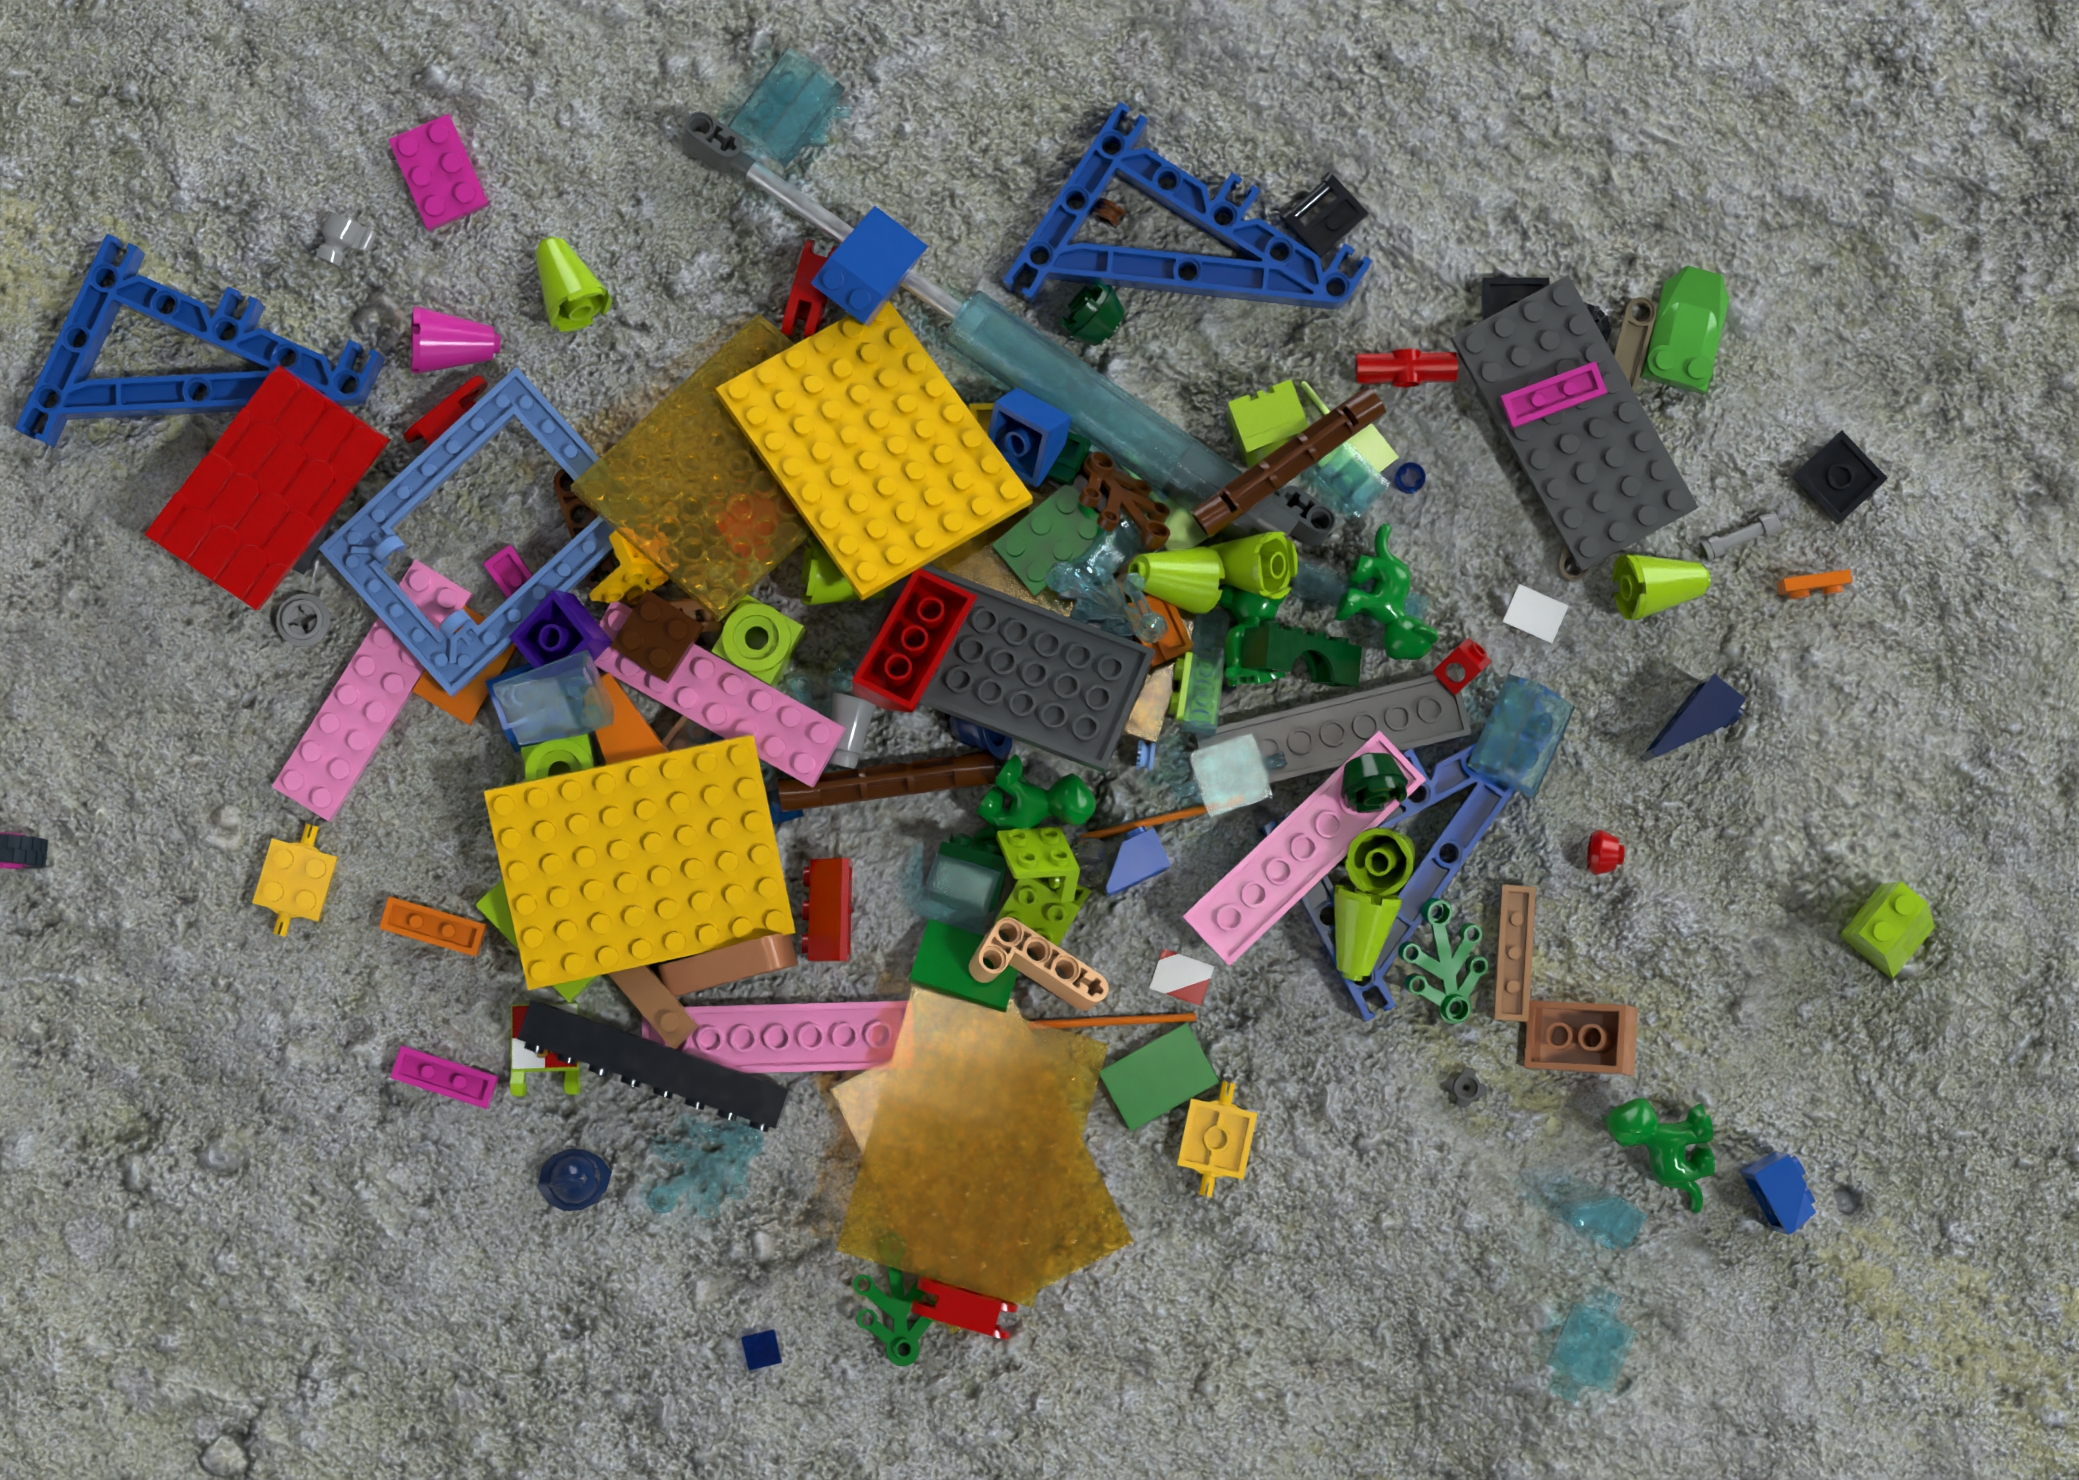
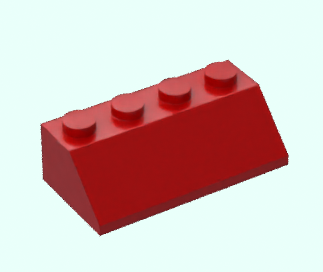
[852,568,977,713]

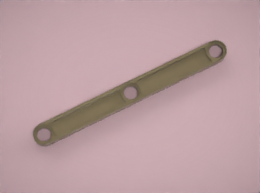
[1557,297,1656,583]

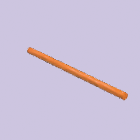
[1080,795,1244,843]
[1027,1013,1196,1029]

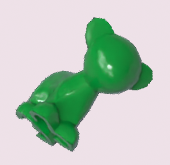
[1334,524,1439,660]
[1218,584,1286,687]
[972,754,1096,842]
[1602,1098,1715,1213]

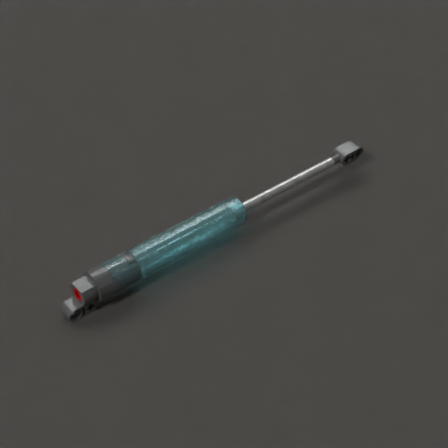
[683,112,1336,546]

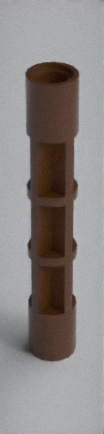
[1190,386,1386,538]
[778,751,996,812]

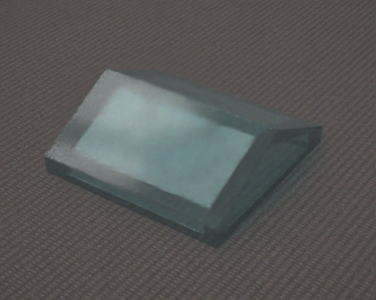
[916,851,1001,935]

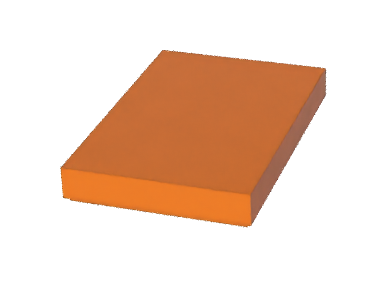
[412,606,518,726]

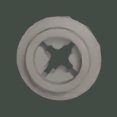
[277,594,331,647]

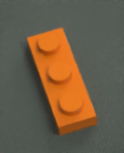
[379,896,487,957]

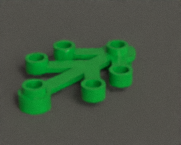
[1398,898,1489,1024]
[852,1232,941,1366]

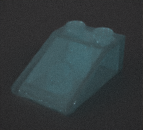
[492,649,614,745]

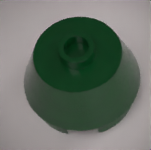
[1059,279,1125,346]
[1340,753,1408,813]

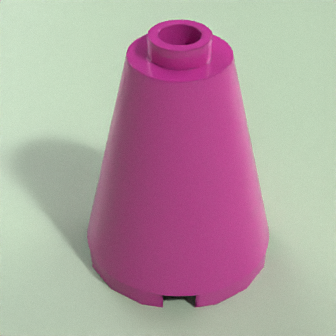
[411,306,500,374]

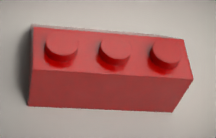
[802,858,853,962]

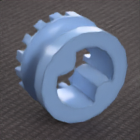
[1135,740,1156,772]

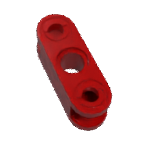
[781,239,838,339]
[403,375,488,452]
[910,1277,1018,1339]

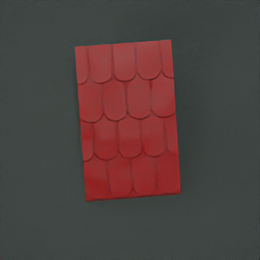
[144,365,391,610]

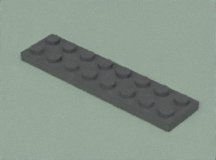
[1194,669,1472,798]

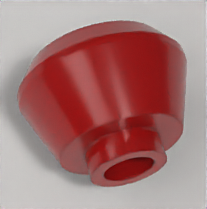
[1587,829,1625,875]

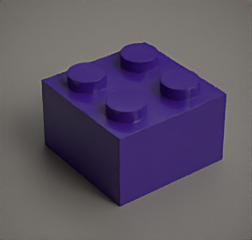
[509,590,612,689]

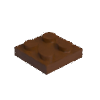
[610,589,705,683]

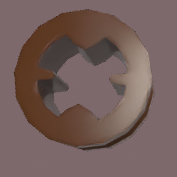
[1092,198,1125,228]

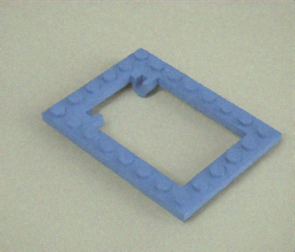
[319,367,652,697]

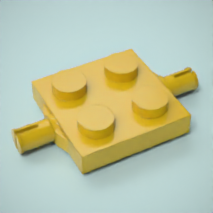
[252,823,339,937]
[1177,1081,1257,1197]

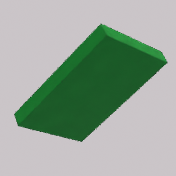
[908,919,1018,1013]
[1098,1023,1219,1131]

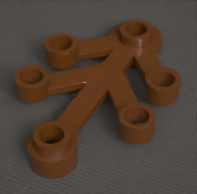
[1079,452,1170,551]

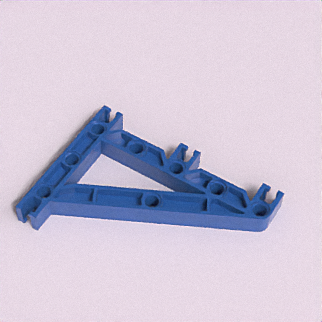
[1003,102,1373,309]
[15,233,385,448]
[1261,686,1553,1022]

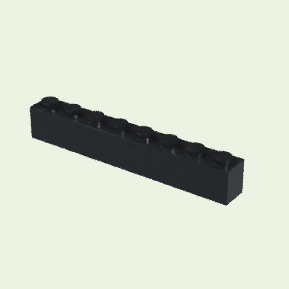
[517,1000,791,1133]

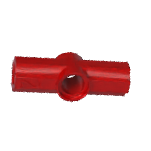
[1355,349,1458,387]

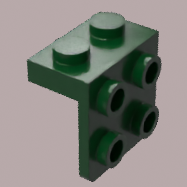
[931,832,1007,913]

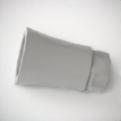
[828,692,877,769]

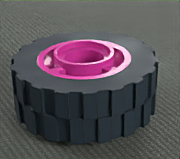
[0,832,48,869]

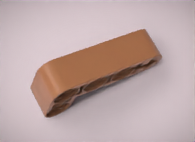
[657,933,798,997]

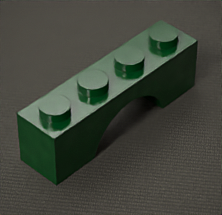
[1241,621,1362,687]

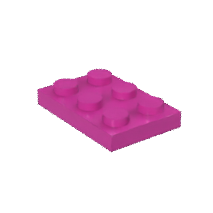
[388,113,490,232]

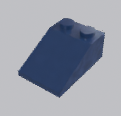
[1640,674,1746,762]

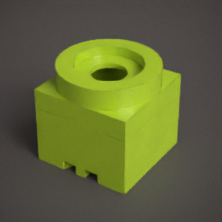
[1224,379,1309,469]
[711,593,807,688]
[521,733,600,781]

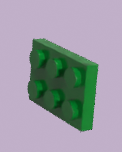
[992,484,1112,597]

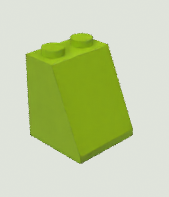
[1839,881,1935,979]

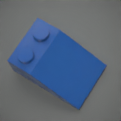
[810,206,929,327]

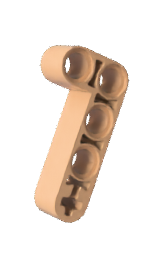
[969,917,1109,1011]

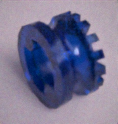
[1394,462,1426,494]

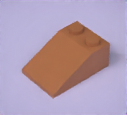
[1524,1000,1638,1076]

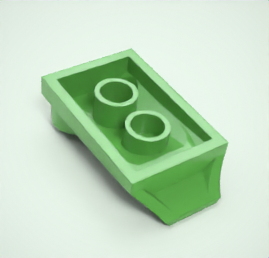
[1640,266,1730,395]

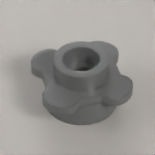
[1446,1067,1487,1108]

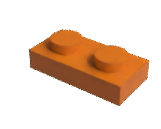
[1777,569,1852,600]

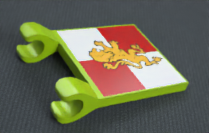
[510,1003,581,1097]

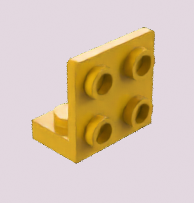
[589,529,679,605]

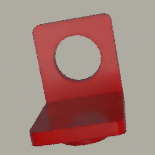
[1433,638,1491,695]

